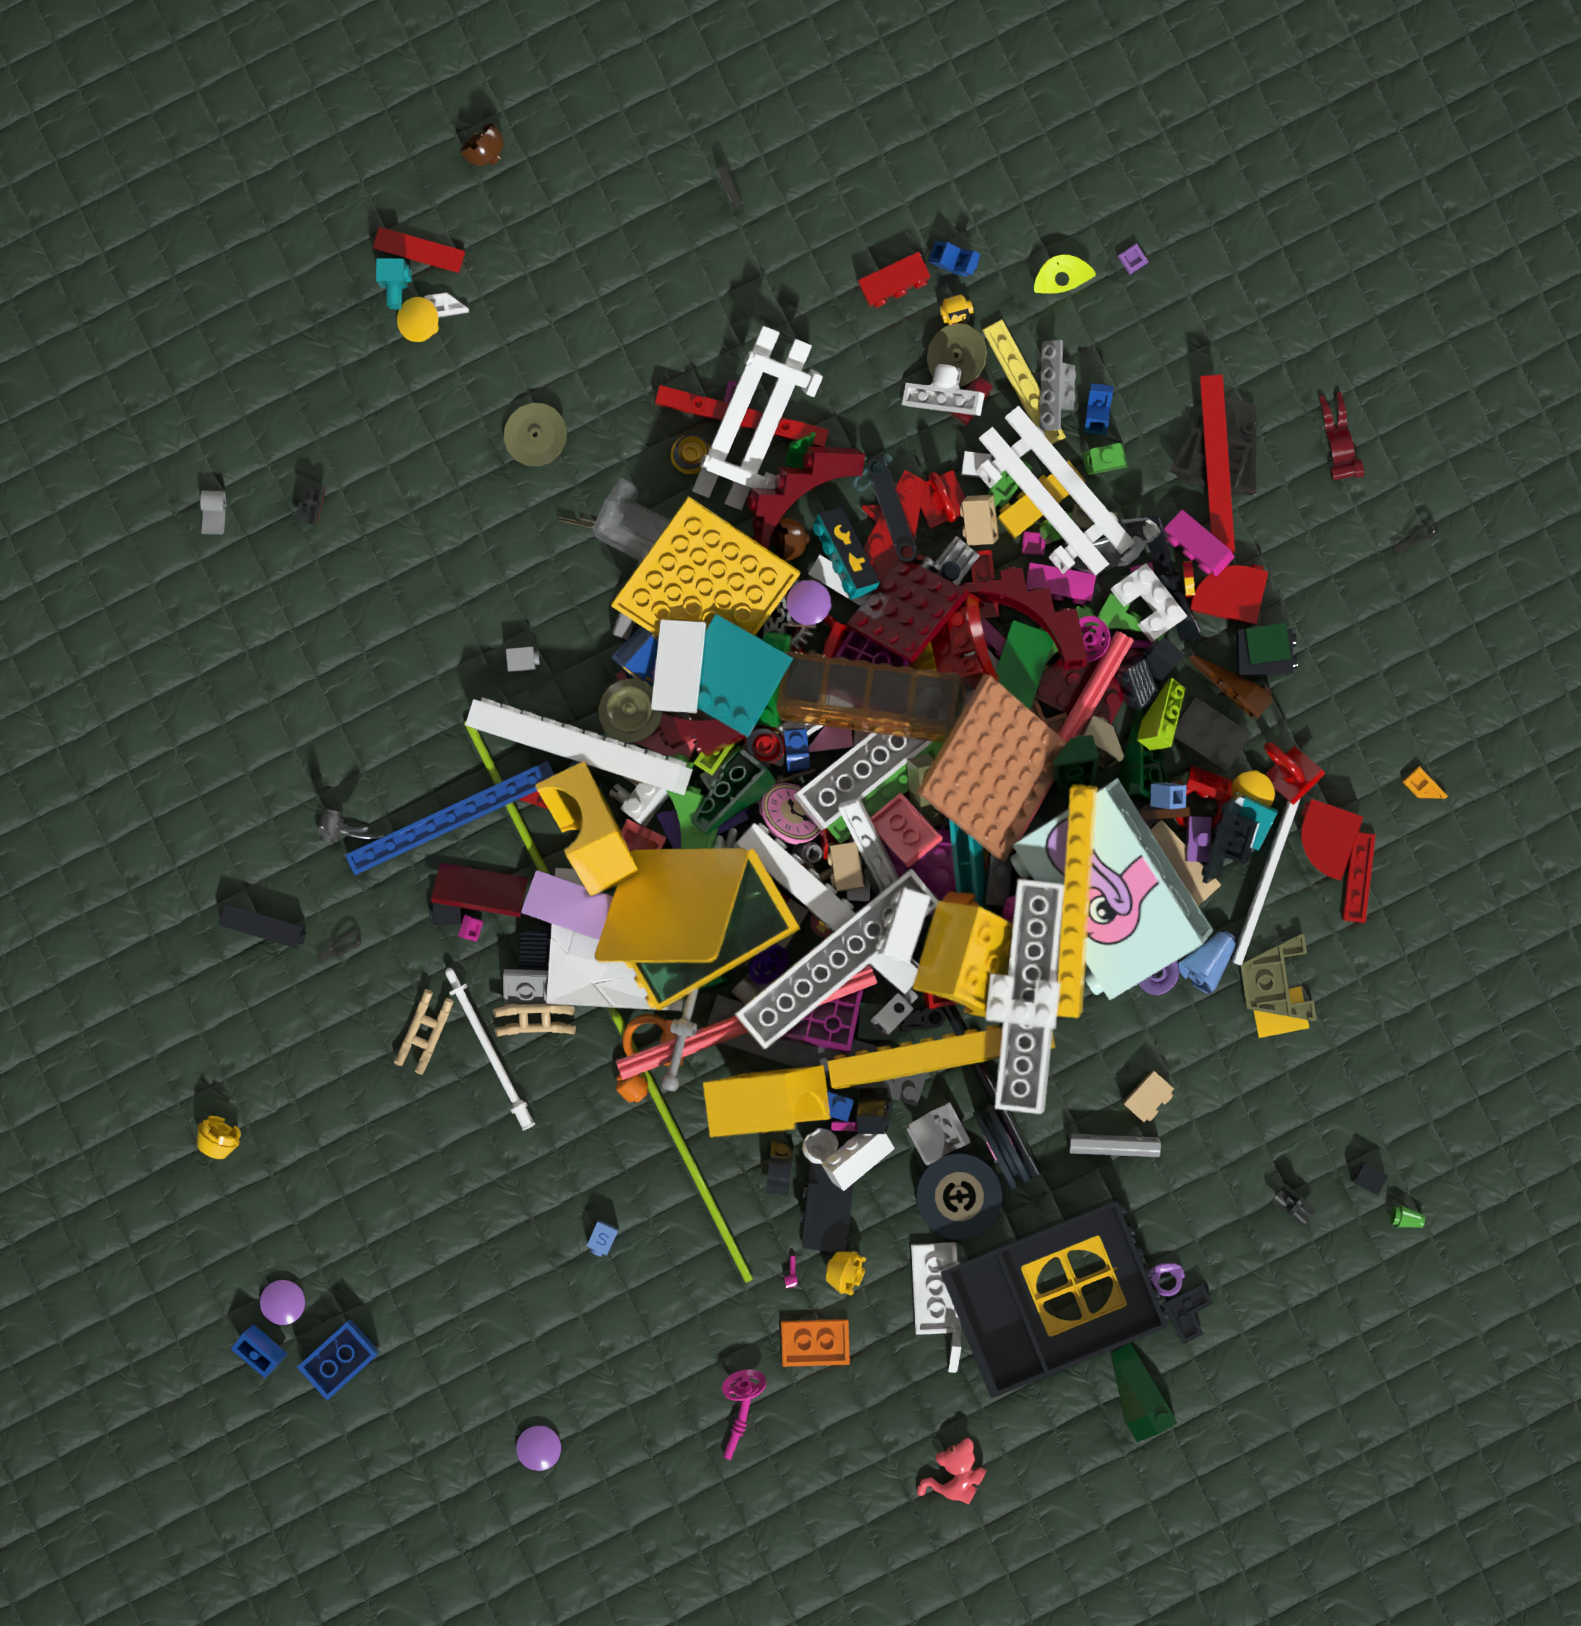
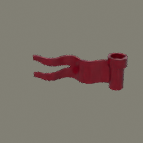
[1319,392,1365,481]

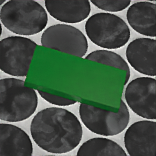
[995,620,1053,710]

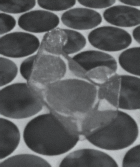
[593,478,671,561]

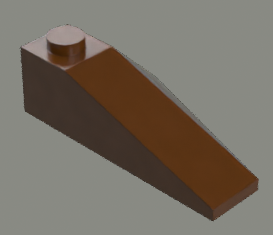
[1188,655,1274,720]

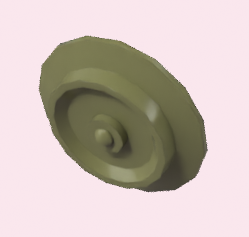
[927,323,987,387]
[504,403,567,466]
[598,678,663,743]

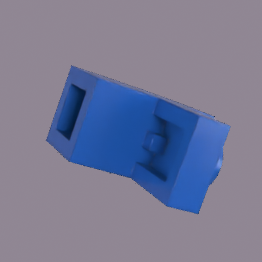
[927,241,980,277]
[1084,383,1114,435]
[784,727,810,772]

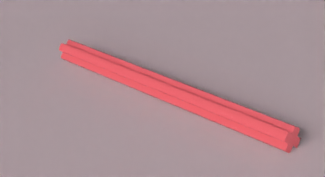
[984,631,1134,868]
[616,965,877,1080]

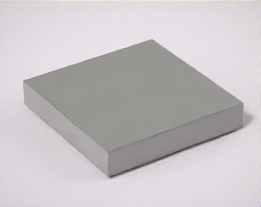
[503,969,548,1005]

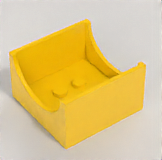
[535,761,640,897]
[913,901,1014,1017]
[703,1065,831,1137]

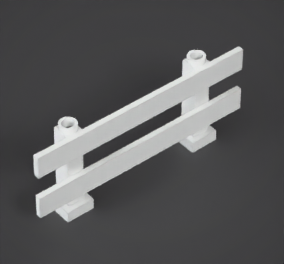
[692,325,823,510]
[976,406,1135,576]

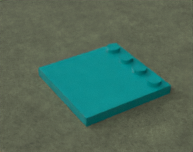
[697,614,793,737]

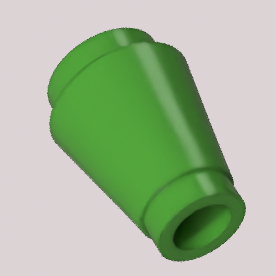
[1390,1205,1425,1228]

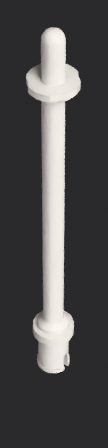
[445,968,536,1131]

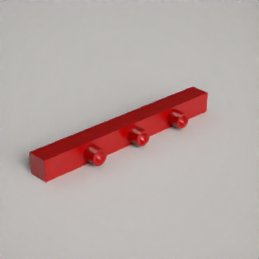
[655,385,829,447]

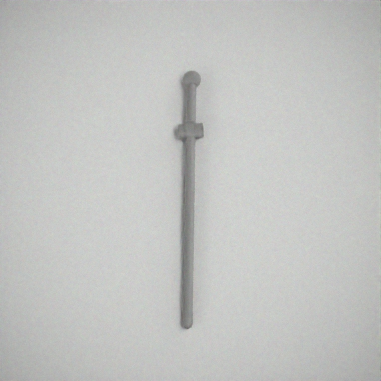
[661,828,737,1091]

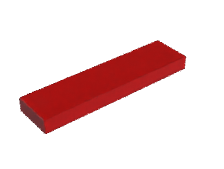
[373,227,465,273]
[1342,832,1376,923]

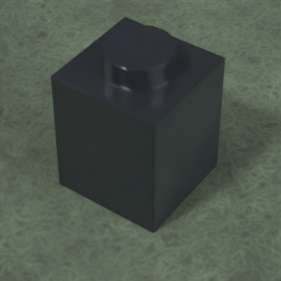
[429,903,463,925]
[1350,1161,1388,1195]

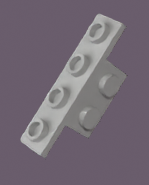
[1040,340,1076,431]

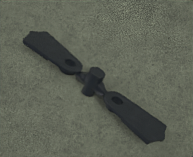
[1146,516,1201,642]

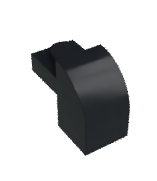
[766,1141,794,1196]

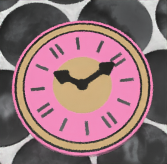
[759,783,821,845]

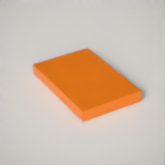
[781,1319,850,1367]

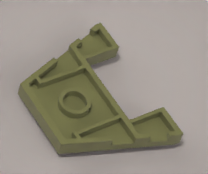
[1240,934,1317,1021]

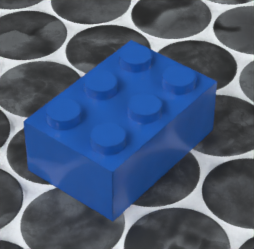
[297,1319,380,1400]

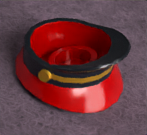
[745,725,785,764]

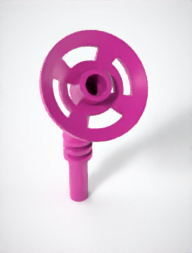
[1079,616,1154,661]
[722,1369,766,1460]

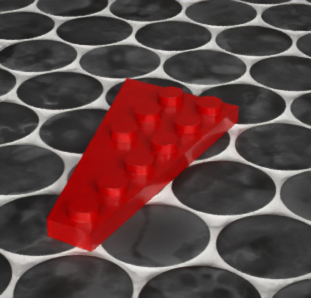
[863,470,925,584]

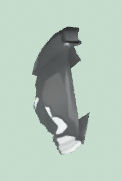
[1054,518,1161,573]

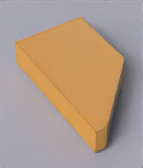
[1402,766,1448,799]

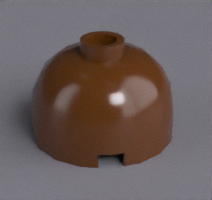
[459,122,504,166]
[770,517,809,562]

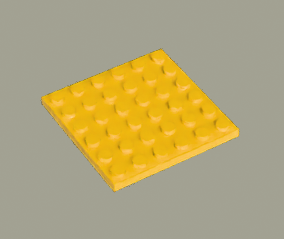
[611,496,800,637]

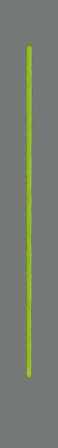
[464,721,753,1283]

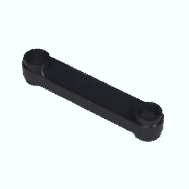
[867,458,918,562]

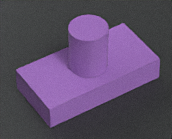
[1185,816,1212,862]

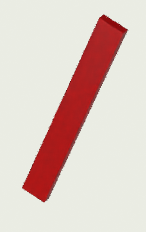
[1200,374,1235,554]

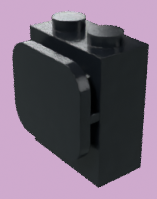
[1236,628,1297,676]

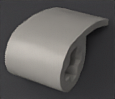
[200,490,226,535]
[731,964,771,1005]

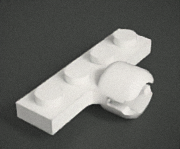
[902,364,985,416]

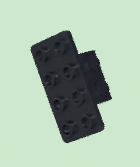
[1201,793,1260,884]
[800,1162,854,1252]

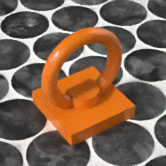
[622,1014,683,1066]

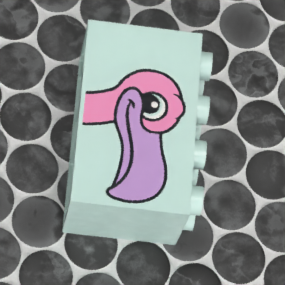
[1010,778,1213,1000]

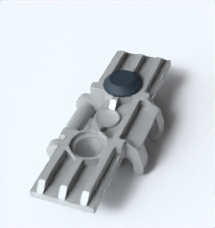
[920,536,980,585]

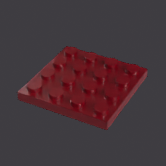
[846,559,969,663]

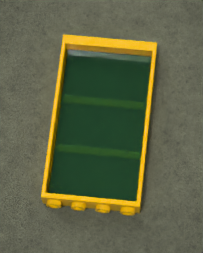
[625,848,800,1011]

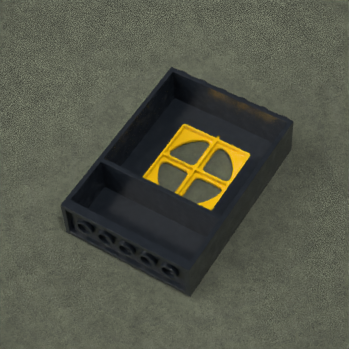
[938,1197,1169,1399]

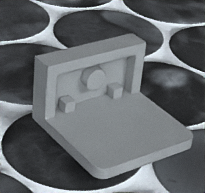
[907,1102,971,1165]

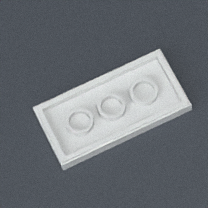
[651,620,706,713]
[911,1242,961,1335]

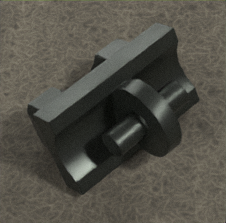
[295,481,326,526]
[1271,1184,1317,1227]

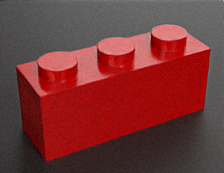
[858,252,930,308]

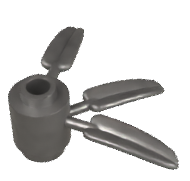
[317,809,385,843]

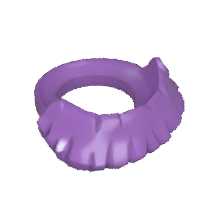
[1149,1262,1185,1296]

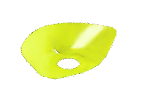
[1034,255,1096,293]

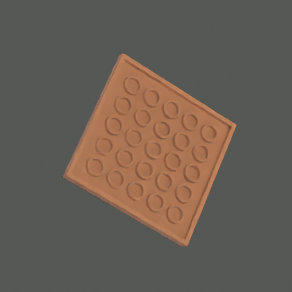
[917,674,1067,862]

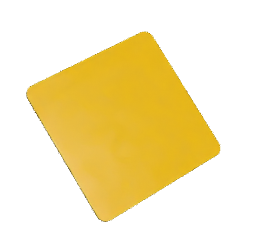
[594,848,749,962]

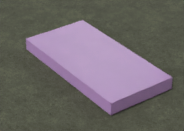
[521,870,613,940]

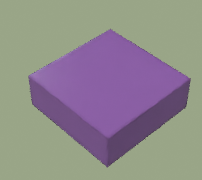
[1117,243,1149,275]

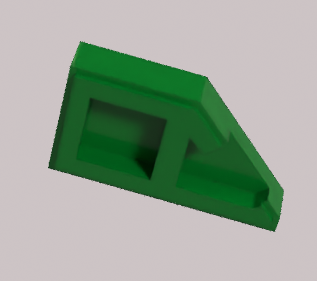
[785,432,815,468]

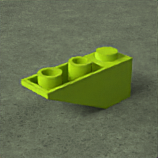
[1137,678,1186,751]

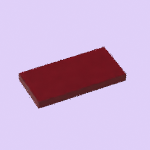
[431,863,528,917]

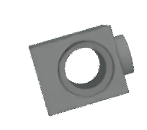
[506,647,540,673]

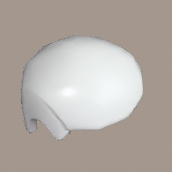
[802,1128,839,1164]

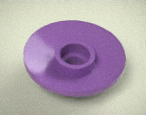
[1138,961,1179,995]

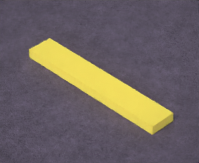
[982,319,1066,445]

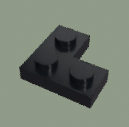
[1162,1283,1213,1344]

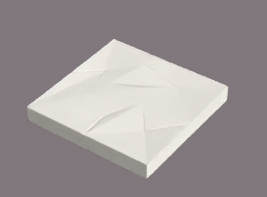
[546,868,685,1012]

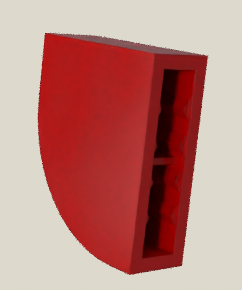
[1189,564,1268,625]
[1302,799,1363,881]

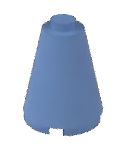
[1178,931,1236,994]

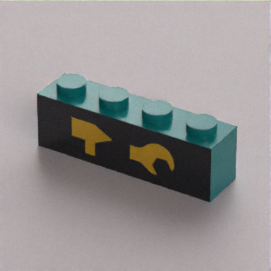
[813,507,880,600]

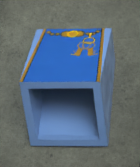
[611,625,659,687]

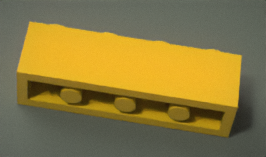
[998,460,1085,539]

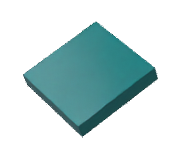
[1235,792,1278,851]

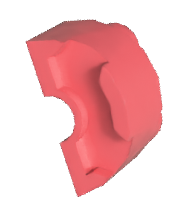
[621,819,666,852]

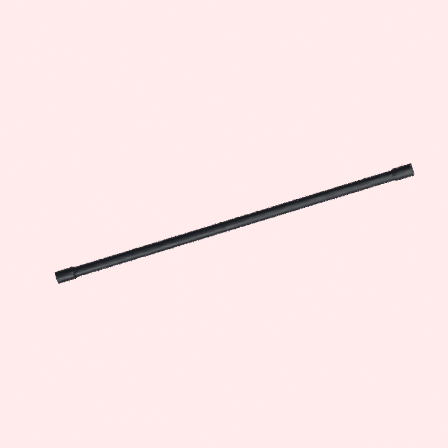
[913,938,1041,1179]

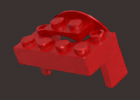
[931,588,999,690]

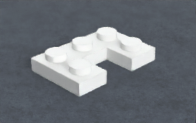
[1110,563,1187,643]
[986,974,1061,1029]

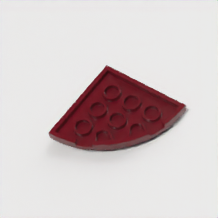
[1034,645,1143,725]

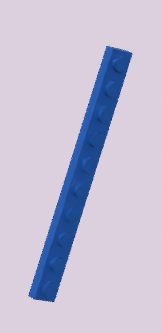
[345,761,555,875]

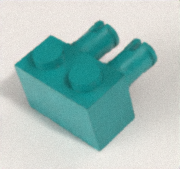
[376,258,412,310]

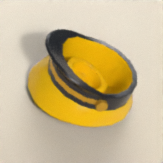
[671,434,710,474]

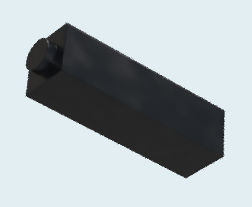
[218,903,307,948]

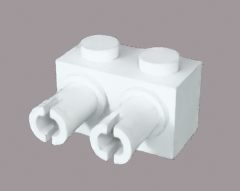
[609,776,669,827]

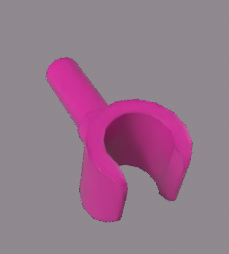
[784,1256,798,1288]

